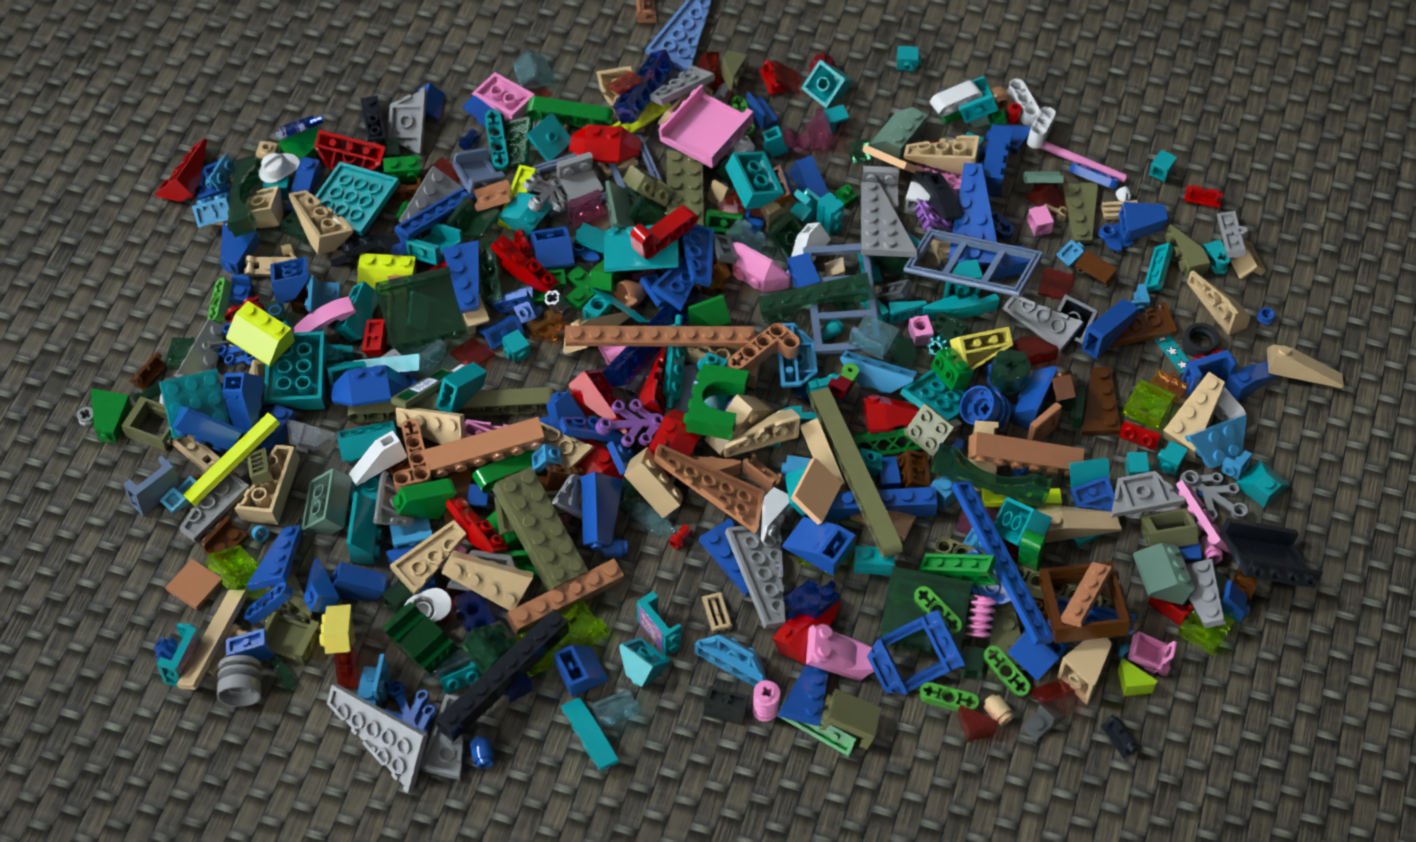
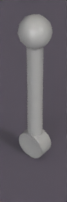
[202,340,235,350]

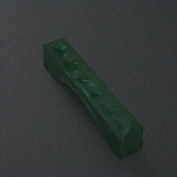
[226,154,262,237]
[758,272,874,323]
[931,443,1053,508]

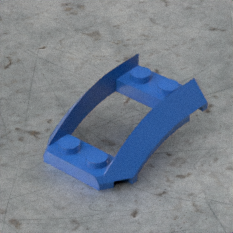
[867,610,965,695]

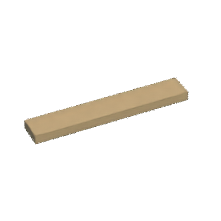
[176,590,248,690]

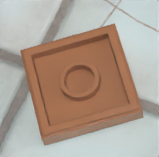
[1027,402,1061,442]
[165,559,223,610]

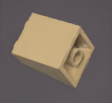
[1057,637,1112,705]

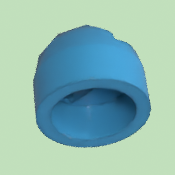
[251,525,269,542]
[1117,643,1131,660]

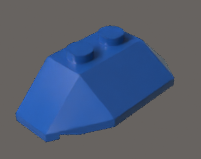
[330,365,408,407]

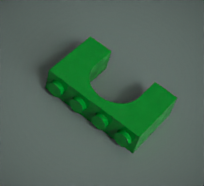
[683,363,749,440]

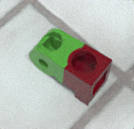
[828,363,859,401]

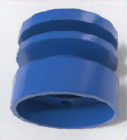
[960,385,1011,431]

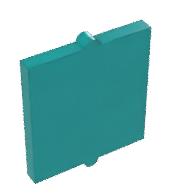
[573,223,605,254]

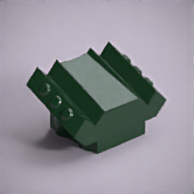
[380,602,459,675]

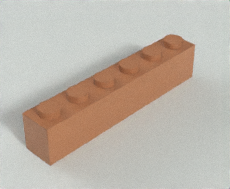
[425,417,546,478]
[968,432,1084,477]
[507,559,624,636]

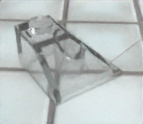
[287,419,338,453]

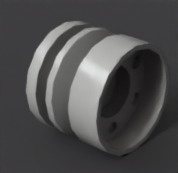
[217,655,262,707]

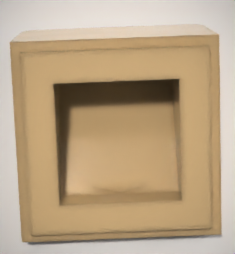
[707,180,729,207]
[824,257,845,277]

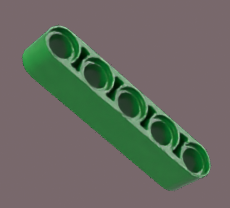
[526,96,614,127]
[472,450,552,493]
[1018,529,1046,572]

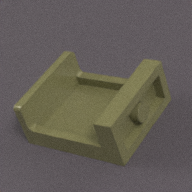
[264,609,321,666]
[820,689,881,749]

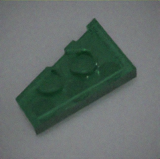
[502,116,534,169]

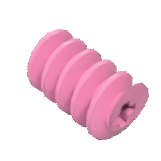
[965,594,997,638]
[753,680,780,722]

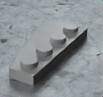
[1186,559,1225,628]

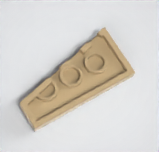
[396,407,466,445]
[390,520,466,595]

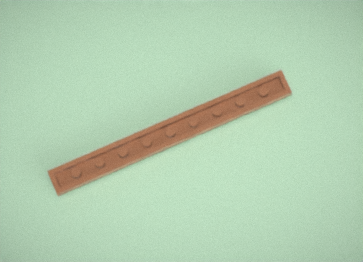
[565,326,755,347]

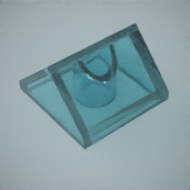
[512,48,555,89]

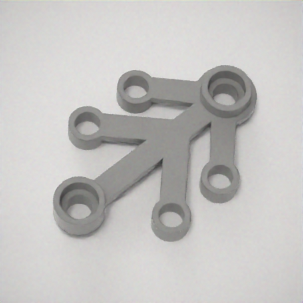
[523,174,571,212]
[1180,470,1248,520]

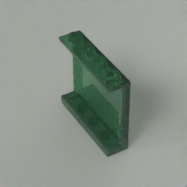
[375,266,466,352]
[879,566,972,654]

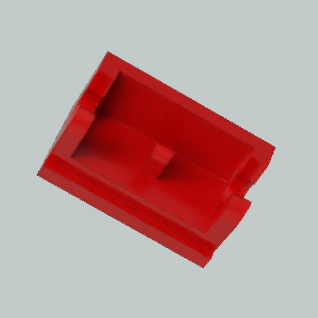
[362,319,388,359]
[1147,597,1193,627]

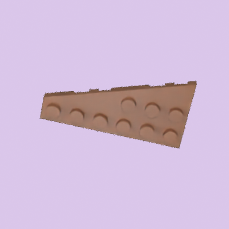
[653,444,765,533]

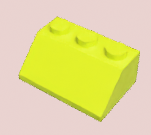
[357,253,417,299]
[226,301,295,367]

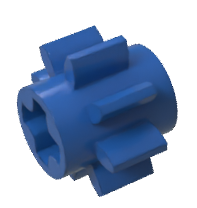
[154,637,179,661]

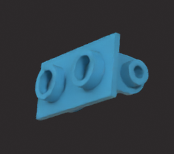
[205,153,236,191]

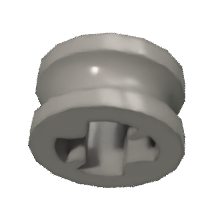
[77,407,94,427]

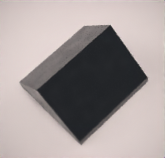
[1057,294,1099,344]

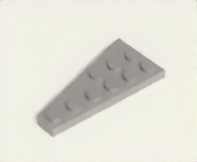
[861,182,917,257]
[725,524,785,629]
[327,684,428,794]

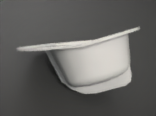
[259,153,299,183]
[404,588,451,622]

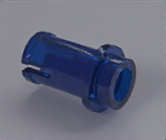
[458,129,479,150]

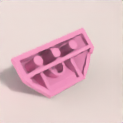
[730,242,791,292]

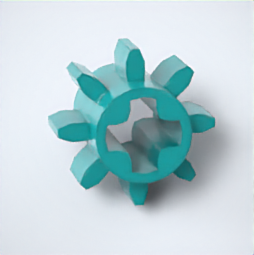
[927,335,951,356]

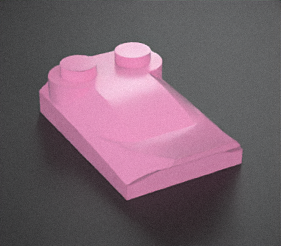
[472,72,535,122]
[806,624,874,681]

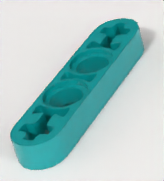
[485,109,508,172]

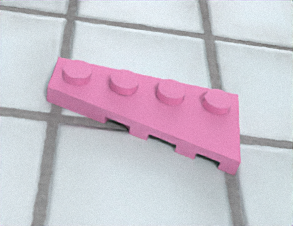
[1176,480,1231,555]

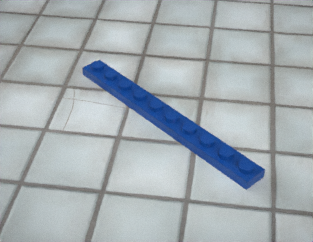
[951,481,1054,645]

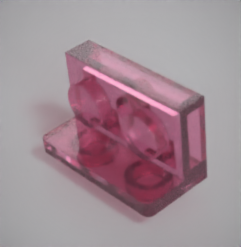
[805,108,832,150]
[566,189,607,228]

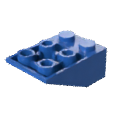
[222,373,265,434]
[782,517,855,576]

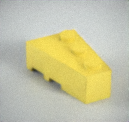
[320,604,355,654]

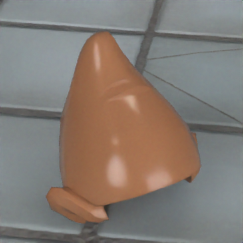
[614,280,648,309]

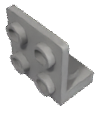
[557,152,603,201]
[862,166,899,209]

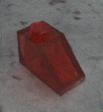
[1013,335,1058,368]

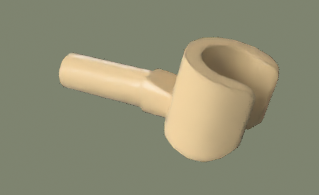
[1044,204,1067,221]
[281,244,296,257]

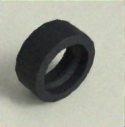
[1182,322,1220,358]

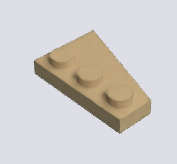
[540,422,594,468]

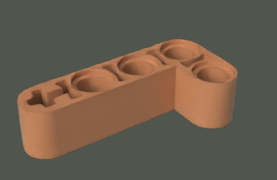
[728,323,800,372]
[393,419,432,493]

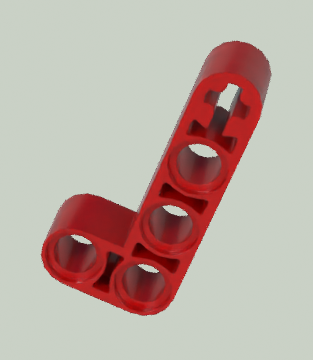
[630,205,699,260]

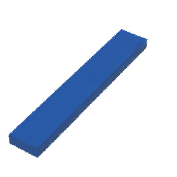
[394,186,477,241]

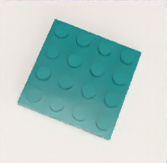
[315,162,400,236]

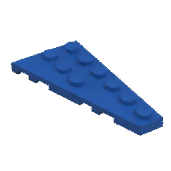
[948,163,1003,266]

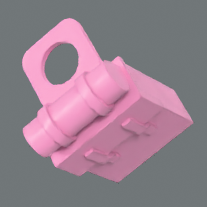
[1128,631,1177,676]

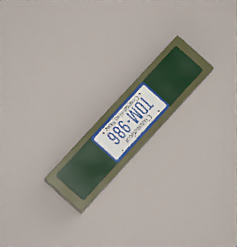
[391,368,454,409]

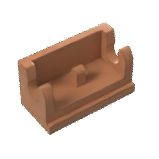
[636,0,656,23]
[742,453,784,492]

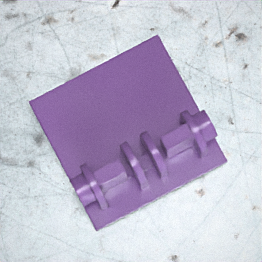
[915,198,953,232]

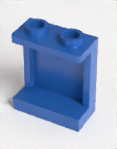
[1180,350,1237,398]

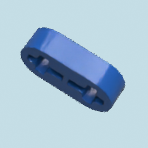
[992,211,1014,240]

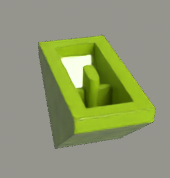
[1118,658,1158,696]

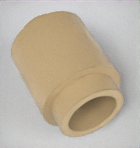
[984,694,1014,726]

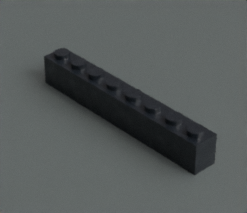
[436,609,569,742]

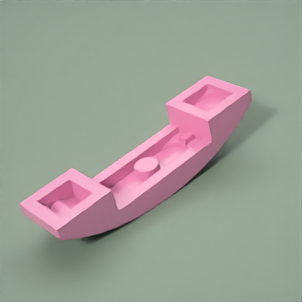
[292,296,356,333]

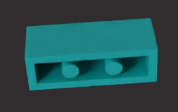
[334,281,381,342]

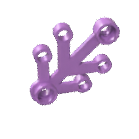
[595,399,664,447]

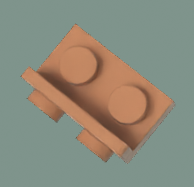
[474,180,514,212]

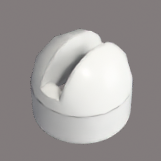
[1116,187,1132,201]

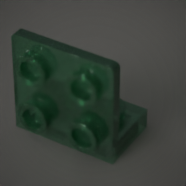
[624,186,667,226]
[447,196,501,238]
[461,621,517,674]

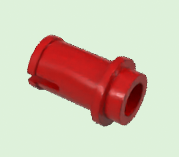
[1008,103,1022,125]
[669,524,693,549]

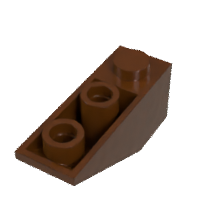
[1052,371,1078,401]

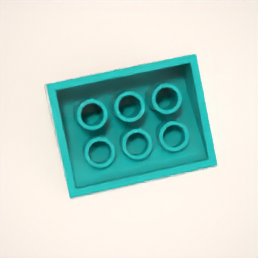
[604,225,680,272]
[264,331,328,410]

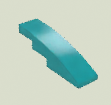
[922,293,999,320]
[561,697,619,772]

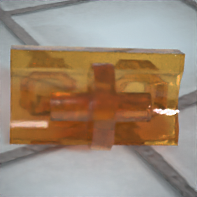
[700,259,731,293]
[529,309,563,341]
[1148,369,1188,402]

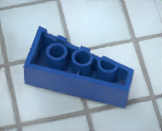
[981,124,1013,197]

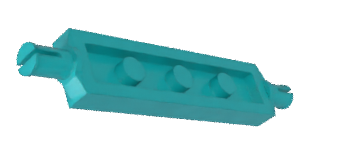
[662,315,686,410]

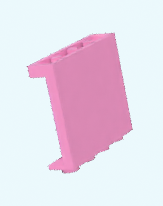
[659,84,753,169]

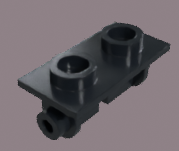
[1100,714,1141,759]

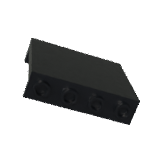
[1219,518,1323,588]

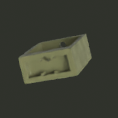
[623,165,674,207]
[122,396,173,451]
[1140,508,1201,547]

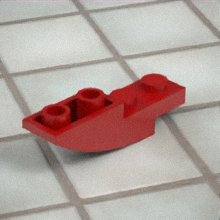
[490,234,559,293]
[445,497,508,553]

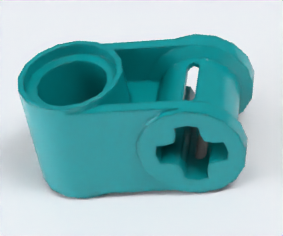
[1201,240,1231,275]

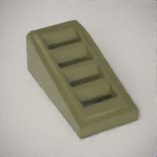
[247,448,273,486]

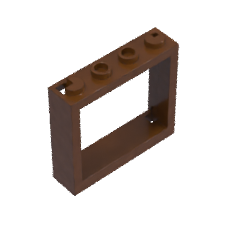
[1039,561,1132,643]

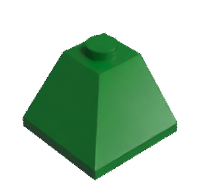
[688,295,731,326]

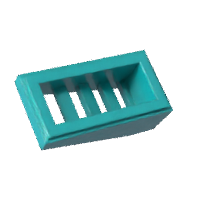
[888,301,926,324]

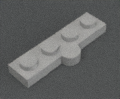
[1217,211,1248,258]

